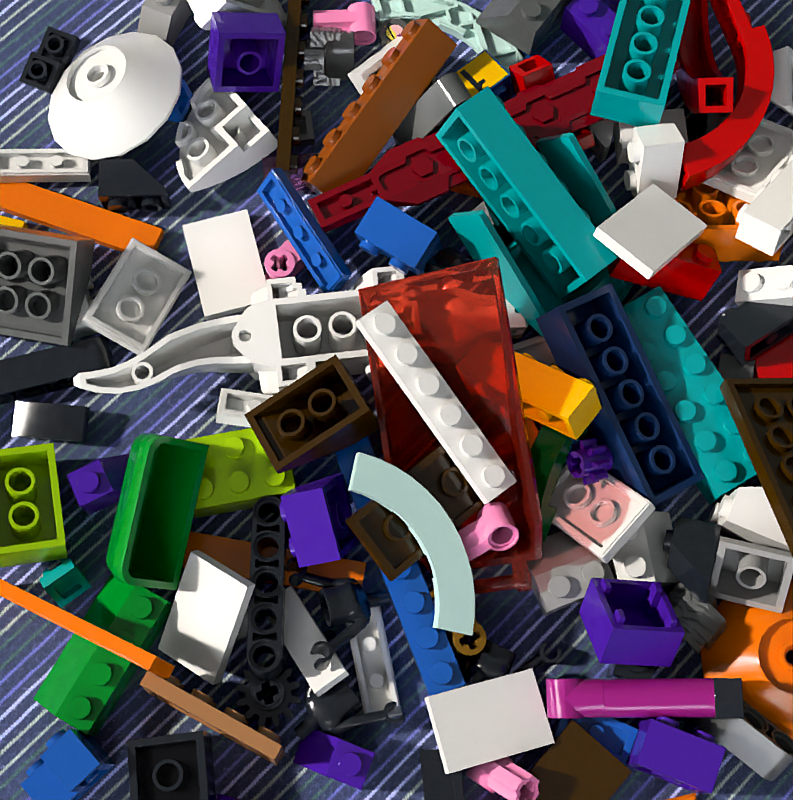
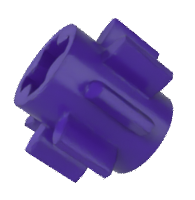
[567,438,613,485]

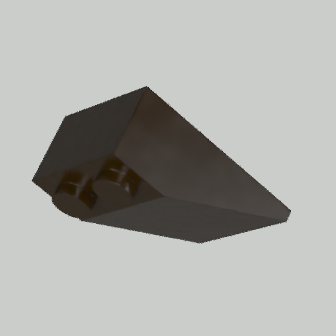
[245,354,383,474]

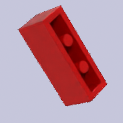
[607,243,722,301]

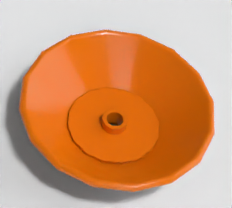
[700,578,793,739]

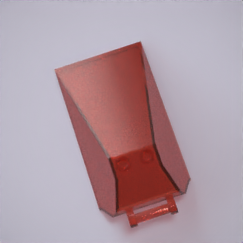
[358,257,542,595]

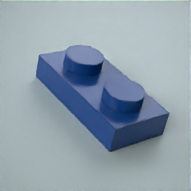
[554,718,639,765]

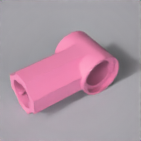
[313,2,377,46]
[457,502,519,561]
[465,757,539,800]

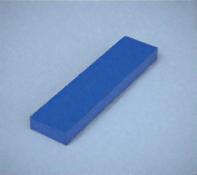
[257,168,352,293]

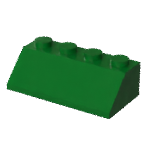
[33,573,172,736]

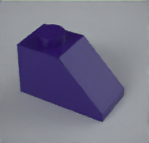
[66,453,130,515]
[293,730,376,790]

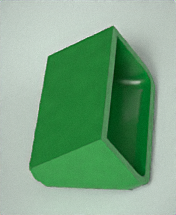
[106,433,209,590]

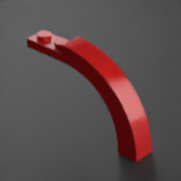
[675,0,734,113]
[678,0,774,191]

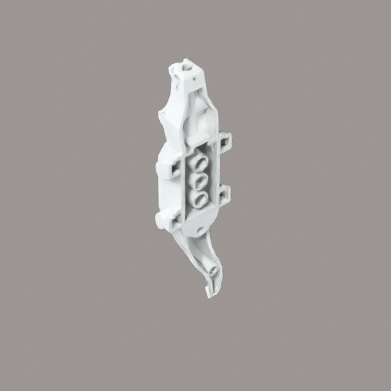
[73,266,529,395]

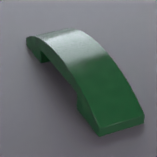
[515,424,590,542]

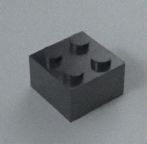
[127,730,216,800]

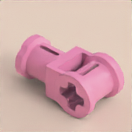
[264,240,305,280]

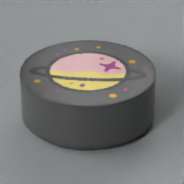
[379,19,407,47]

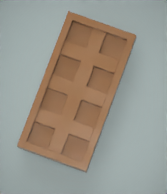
[140,671,285,766]

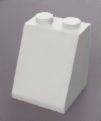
[708,487,790,552]

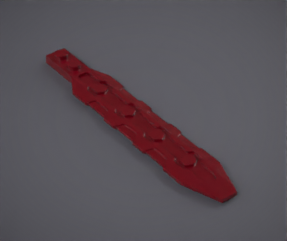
[307,54,681,233]

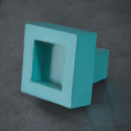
[39,558,92,608]

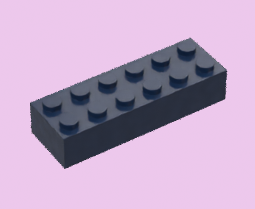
[536,283,705,506]

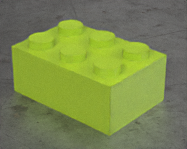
[186,428,297,519]
[0,443,67,568]

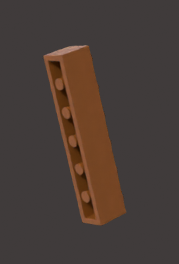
[300,18,457,195]

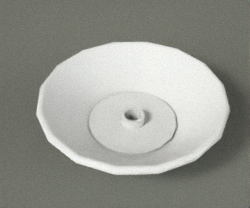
[48,32,183,160]

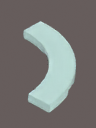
[371,0,524,82]
[348,452,475,636]

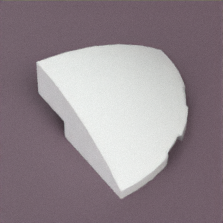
[175,77,278,193]

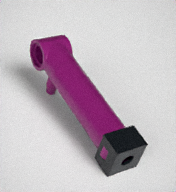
[546,678,744,719]

